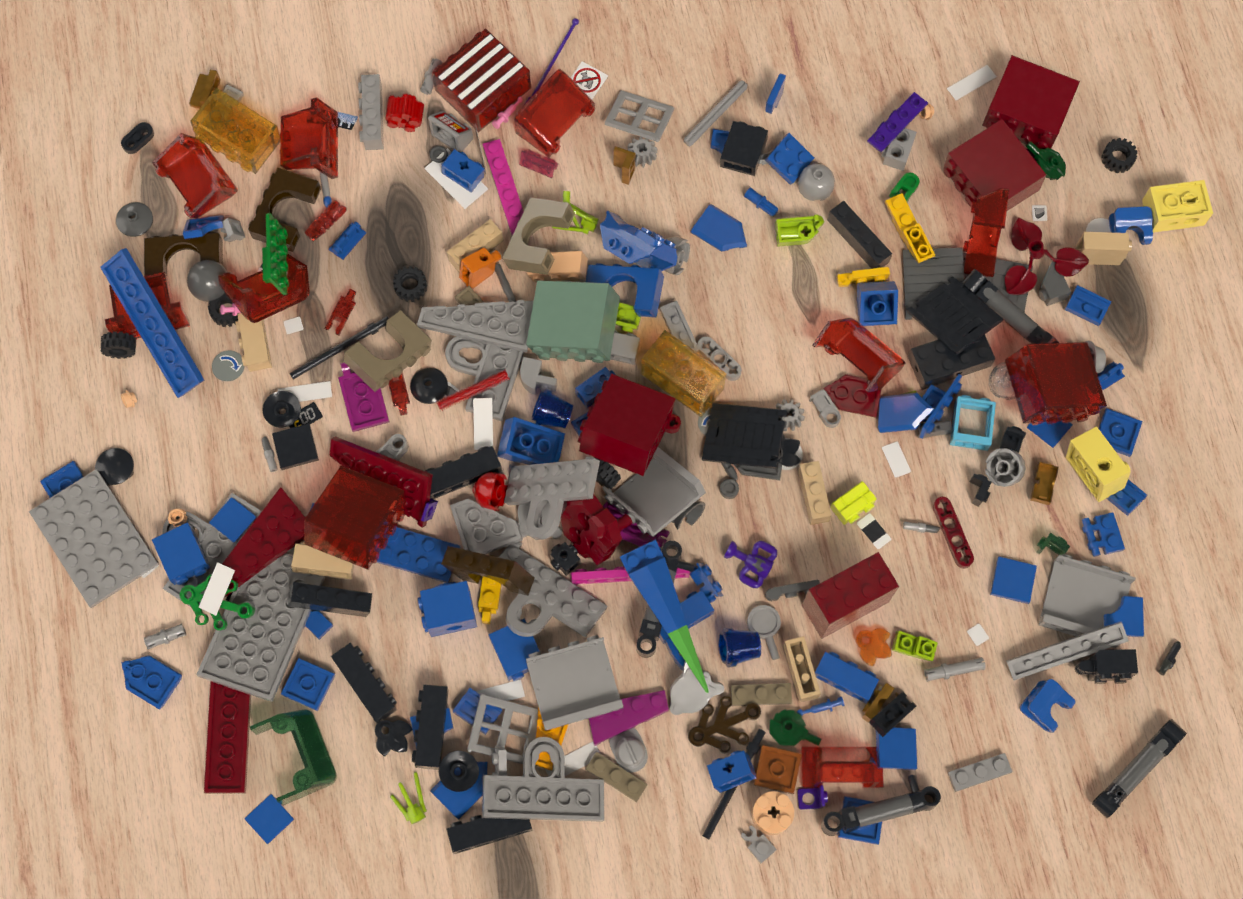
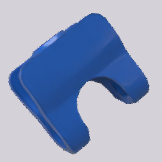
[1108,206,1153,245]
[1020,679,1076,733]

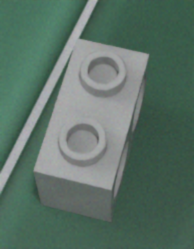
[881,128,917,171]

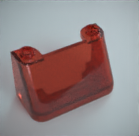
[514,69,595,158]
[152,133,238,219]
[218,254,310,323]

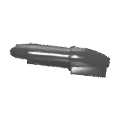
[721,463,738,481]

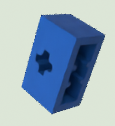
[442,149,485,193]
[707,750,757,793]

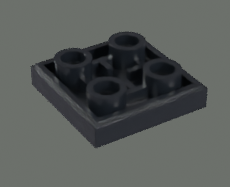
[272,424,319,470]

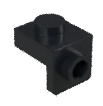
[999,426,1026,453]
[969,474,992,507]

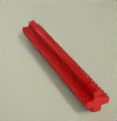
[436,370,510,412]

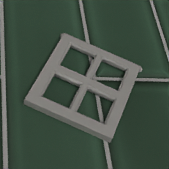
[605,90,675,142]
[467,693,538,764]

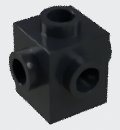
[550,542,581,576]

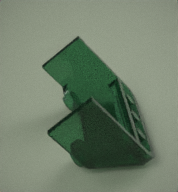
[249,709,337,806]

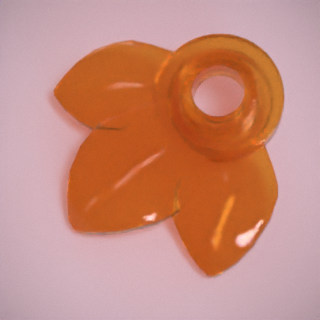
[856,628,892,666]

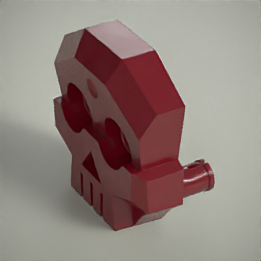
[560,494,632,566]

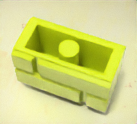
[830,481,876,525]

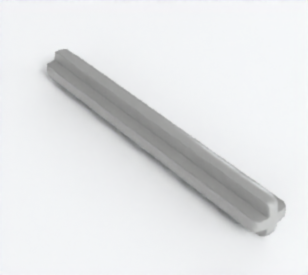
[684,80,748,147]

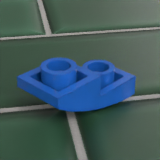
[665,638,685,671]

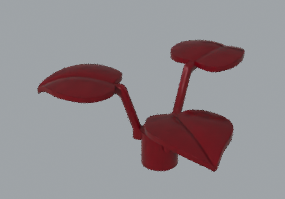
[1005,218,1089,295]

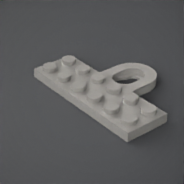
[445,336,524,421]
[504,458,600,540]
[163,493,262,607]
[499,544,607,637]
[482,737,604,822]

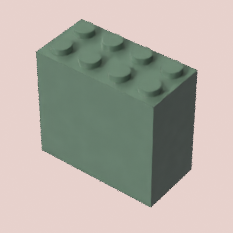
[526,281,620,363]

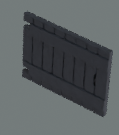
[907,276,1003,355]
[702,403,787,469]

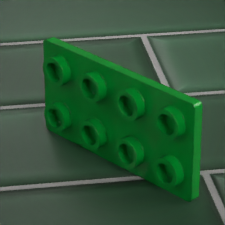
[262,213,289,295]

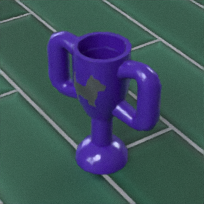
[724,541,777,589]

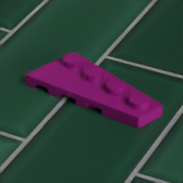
[589,690,669,746]

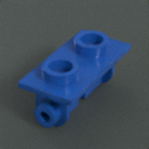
[329,222,366,260]
[1087,361,1125,396]
[690,563,724,603]

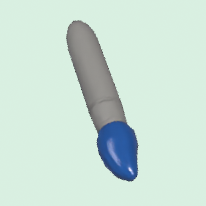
[320,169,332,209]

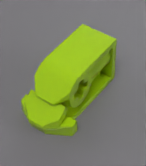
[775,215,824,247]

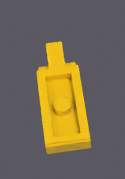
[837,267,890,287]
[478,576,502,624]

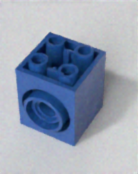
[417,581,477,637]

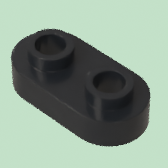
[121,122,154,154]

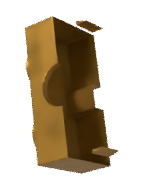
[1030,462,1059,505]
[862,682,898,723]

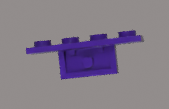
[867,92,928,152]

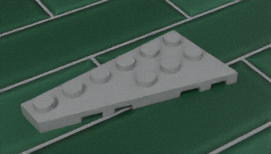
[417,300,534,352]

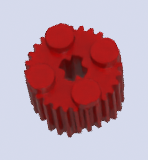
[385,94,424,132]

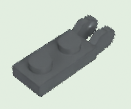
[765,580,820,602]

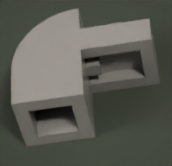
[520,357,557,395]

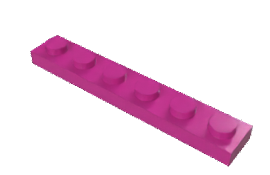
[483,139,524,235]
[571,567,690,585]

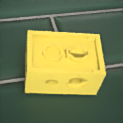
[1142,180,1213,233]
[1065,426,1131,503]

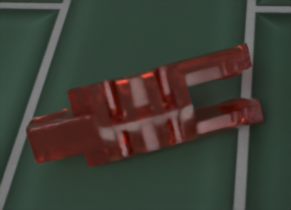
[305,201,347,242]
[324,289,356,336]
[388,372,410,416]

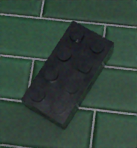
[907,335,995,390]

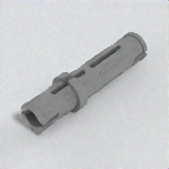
[924,657,985,682]

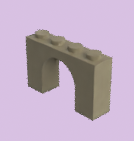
[502,198,575,275]
[344,310,432,392]

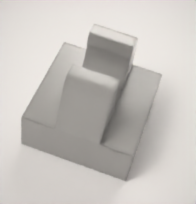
[221,218,245,242]

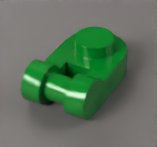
[889,173,920,202]

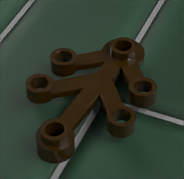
[688,696,761,754]

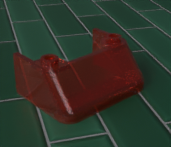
[963,188,1009,277]
[812,318,906,393]

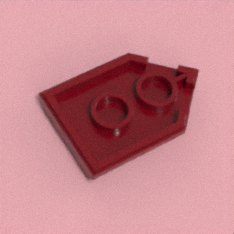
[823,374,883,418]

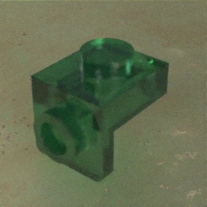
[1036,533,1070,555]

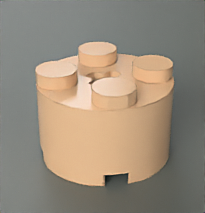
[752,791,794,835]

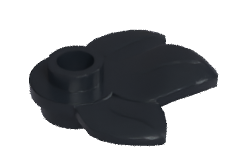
[772,434,801,467]
[375,720,412,756]

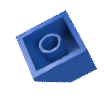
[857,281,898,326]

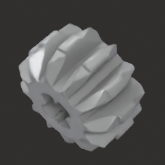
[628,136,658,168]
[776,399,805,431]

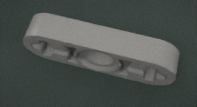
[698,337,742,381]

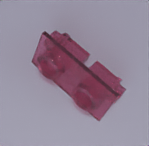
[519,149,559,178]

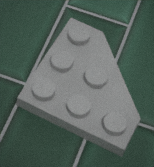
[450,499,523,554]

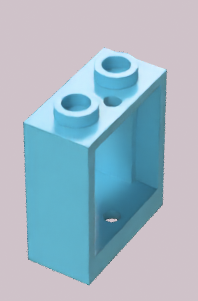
[950,395,996,451]

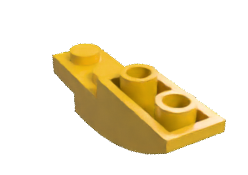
[885,193,936,264]

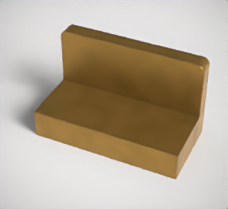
[189,69,221,111]
[614,146,636,185]

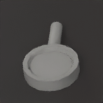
[747,605,781,660]

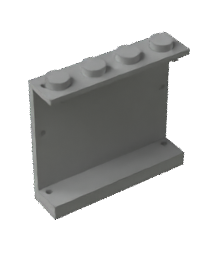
[603,447,706,537]
[1039,554,1136,648]
[526,635,623,731]

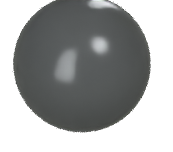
[187,260,230,302]

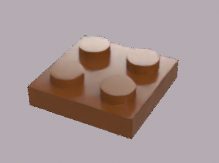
[754,745,802,794]

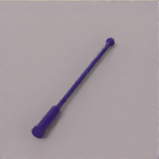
[515,18,579,125]

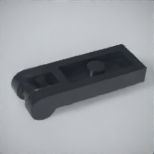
[869,692,917,737]

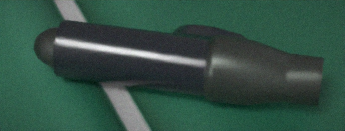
[1158,641,1181,676]

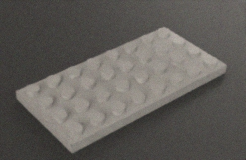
[196,546,326,702]

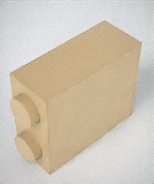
[1075,232,1132,265]

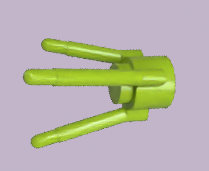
[552,203,599,234]
[390,772,427,824]

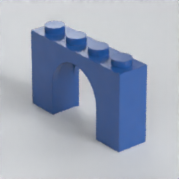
[585,263,664,318]

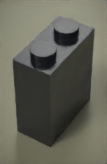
[720,121,768,176]

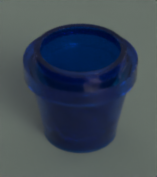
[531,389,573,429]
[718,627,761,668]

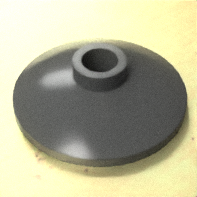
[116,202,153,237]

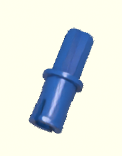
[744,187,778,216]

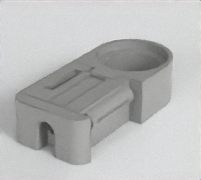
[809,390,841,428]

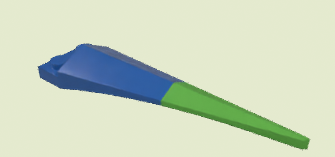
[620,540,709,693]

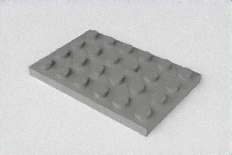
[29,469,159,608]

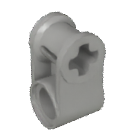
[377,434,409,461]

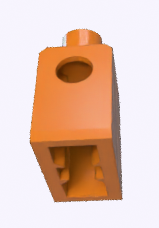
[459,248,502,289]

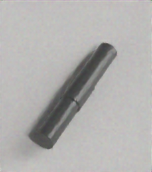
[495,264,517,302]

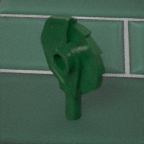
[1026,141,1066,180]
[769,709,822,746]

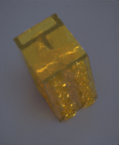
[190,88,281,174]
[641,330,727,418]

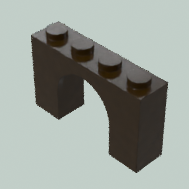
[248,168,321,252]
[144,231,223,287]
[441,546,535,596]

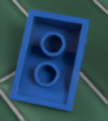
[497,417,565,465]

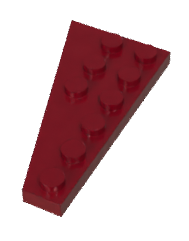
[329,436,433,528]
[222,487,315,598]

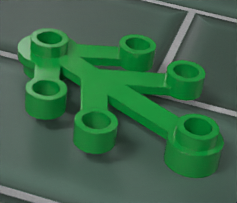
[180,575,255,631]

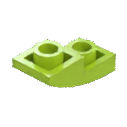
[891,631,938,661]

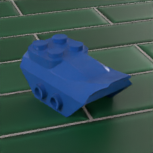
[600,211,677,271]

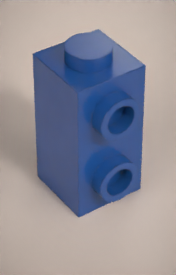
[575,367,616,408]

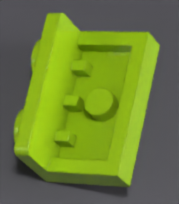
[616,302,641,333]

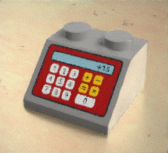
[428,111,473,152]

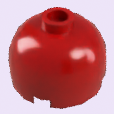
[473,472,508,511]

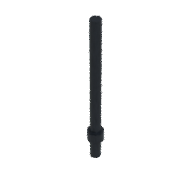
[289,316,389,380]
[702,729,766,840]

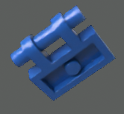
[1082,512,1125,557]

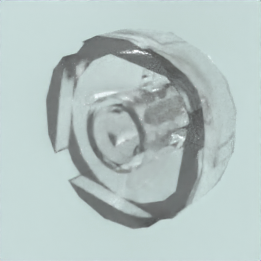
[988,361,1027,400]

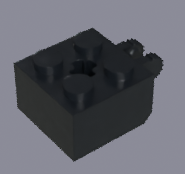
[1074,649,1138,684]

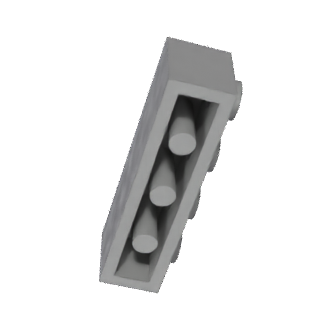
[358,74,384,150]

